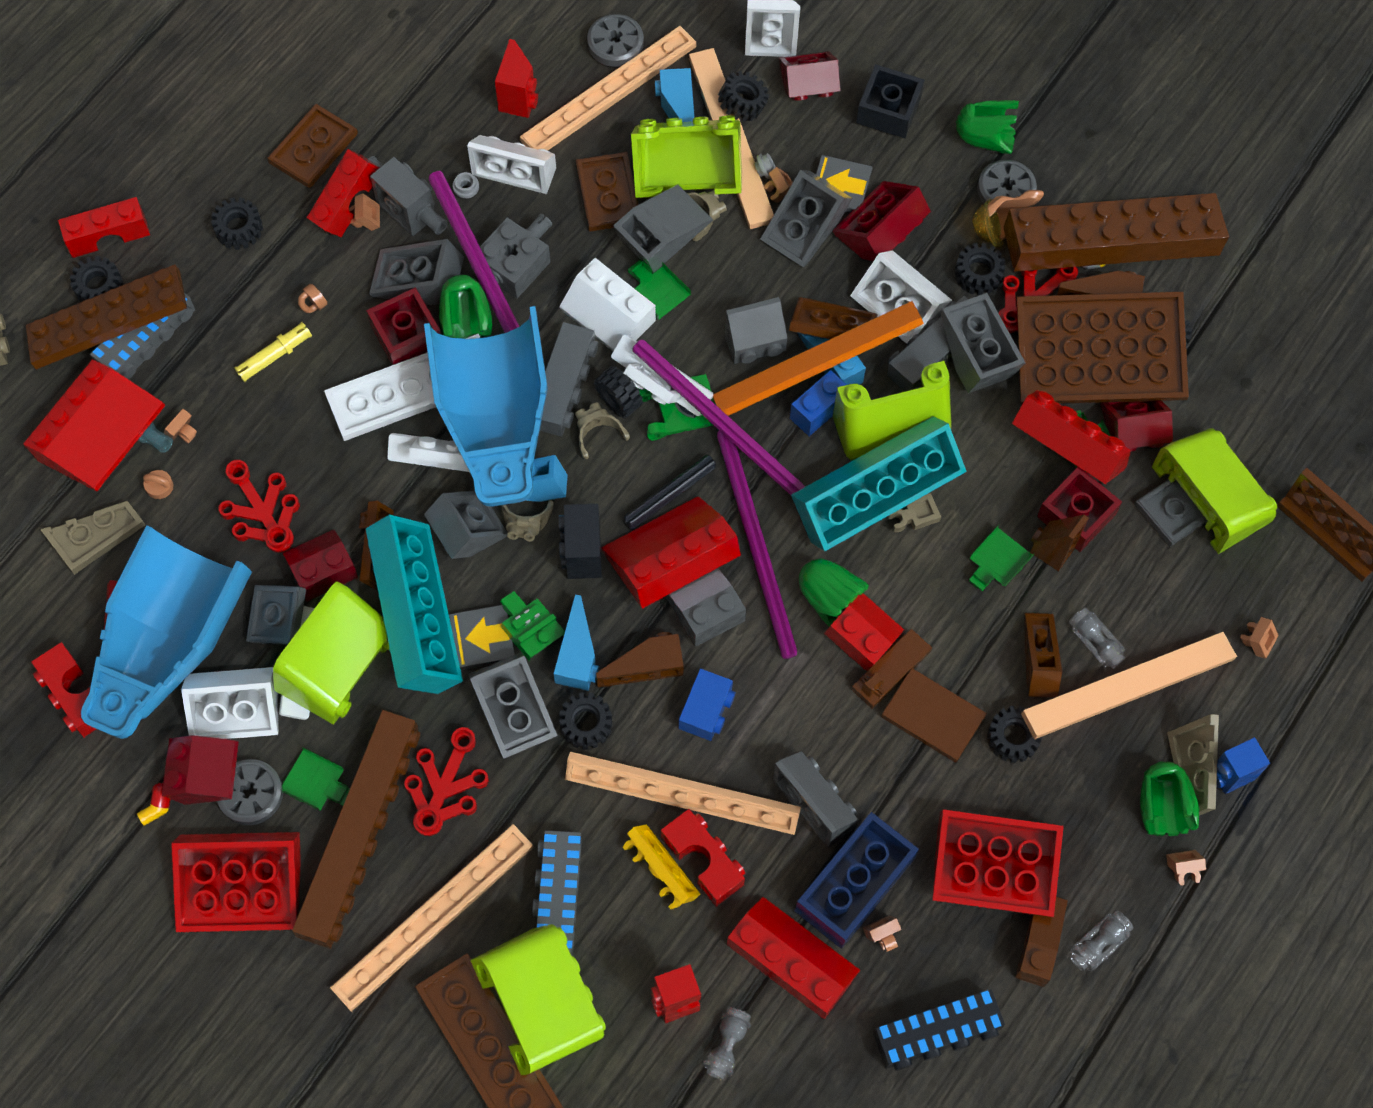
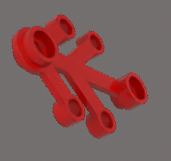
[998,267,1078,333]
[219,460,300,552]
[404,727,489,836]

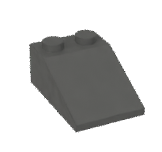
[760,170,853,267]
[369,239,464,305]
[940,293,1025,394]
[666,568,746,647]
[469,652,557,759]

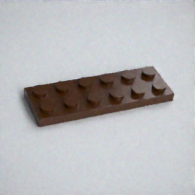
[26,264,187,369]
[415,953,563,1108]

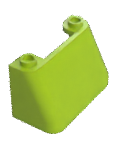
[833,361,951,461]
[1152,428,1277,554]
[273,582,390,725]

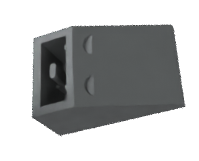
[613,185,713,273]

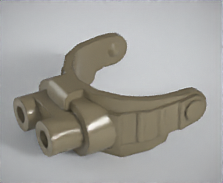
[687,190,727,241]
[575,402,630,459]
[502,500,554,541]

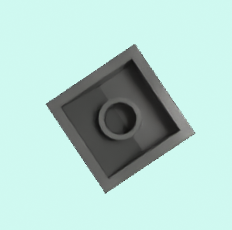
[725,297,787,364]
[424,491,508,559]

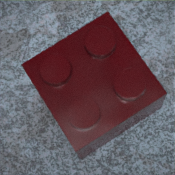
[366,287,441,365]
[1037,467,1122,552]

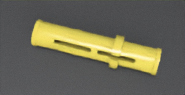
[234,322,312,382]

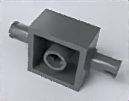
[368,156,448,237]
[478,214,552,299]

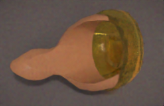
[972,190,1044,248]

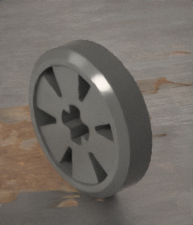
[587,14,644,67]
[977,160,1037,213]
[217,759,283,825]

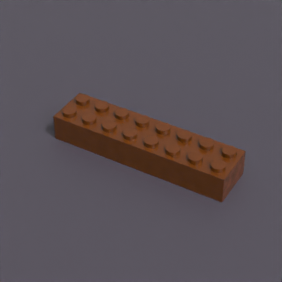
[1003,193,1229,272]

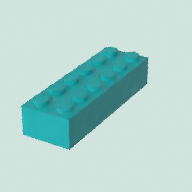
[791,416,967,551]
[366,515,463,694]

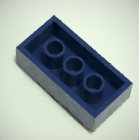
[794,812,919,949]

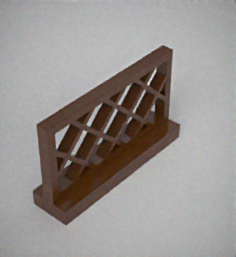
[1277,468,1373,582]

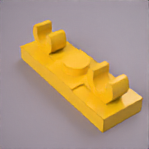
[623,824,701,909]

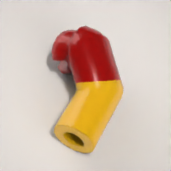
[137,783,171,826]

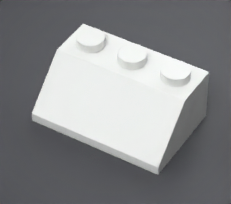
[745,0,800,57]
[467,135,556,194]
[850,250,952,343]
[560,258,656,351]
[181,667,279,739]

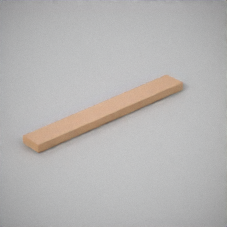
[520,26,696,151]
[689,48,774,230]
[1021,632,1237,740]
[565,752,801,835]
[330,824,534,1012]

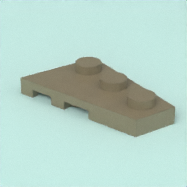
[41,501,145,575]
[1167,714,1219,815]

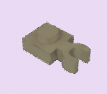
[887,493,941,532]

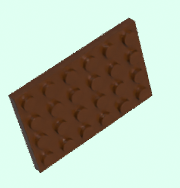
[1017,292,1189,405]

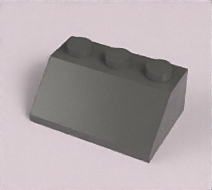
[773,751,858,848]

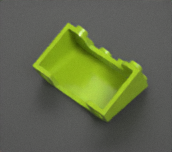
[631,115,742,198]
[470,924,606,1075]

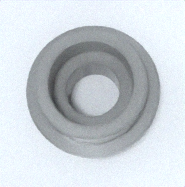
[754,153,776,179]
[453,172,479,198]

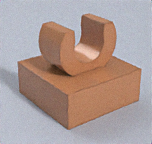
[764,167,793,203]
[349,194,380,231]
[163,409,197,444]
[1240,617,1279,658]
[1166,850,1206,885]
[863,915,902,952]

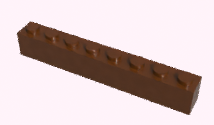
[292,710,420,949]

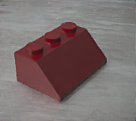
[833,181,931,261]

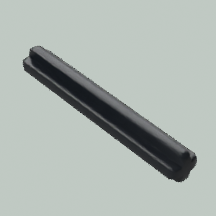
[623,455,716,529]

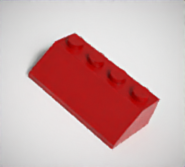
[1012,390,1131,484]
[727,897,860,1019]

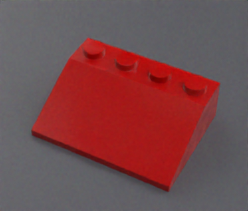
[23,359,165,491]
[601,496,741,609]
[932,810,1064,917]
[172,832,301,932]

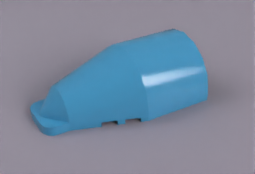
[424,306,548,507]
[81,525,252,739]

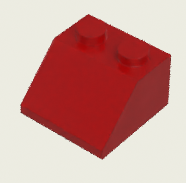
[495,39,538,118]
[824,593,904,671]

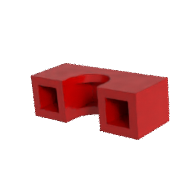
[307,149,380,237]
[58,197,150,258]
[32,642,96,737]
[661,809,746,907]
[651,964,701,1024]

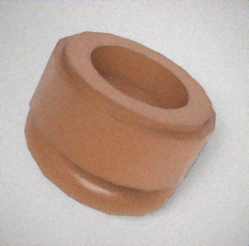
[298,284,327,313]
[143,470,173,499]

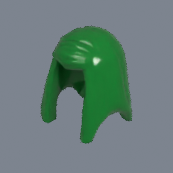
[956,100,1019,154]
[439,275,492,339]
[799,558,869,627]
[1140,761,1199,836]

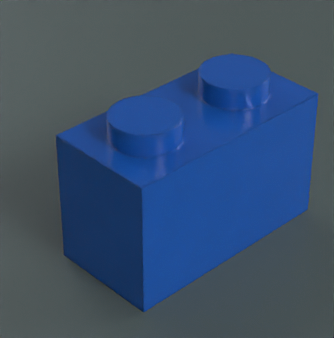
[790,370,847,436]
[679,669,736,741]
[1216,737,1270,794]

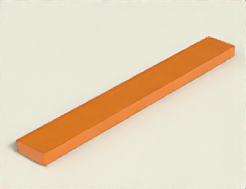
[713,301,924,416]

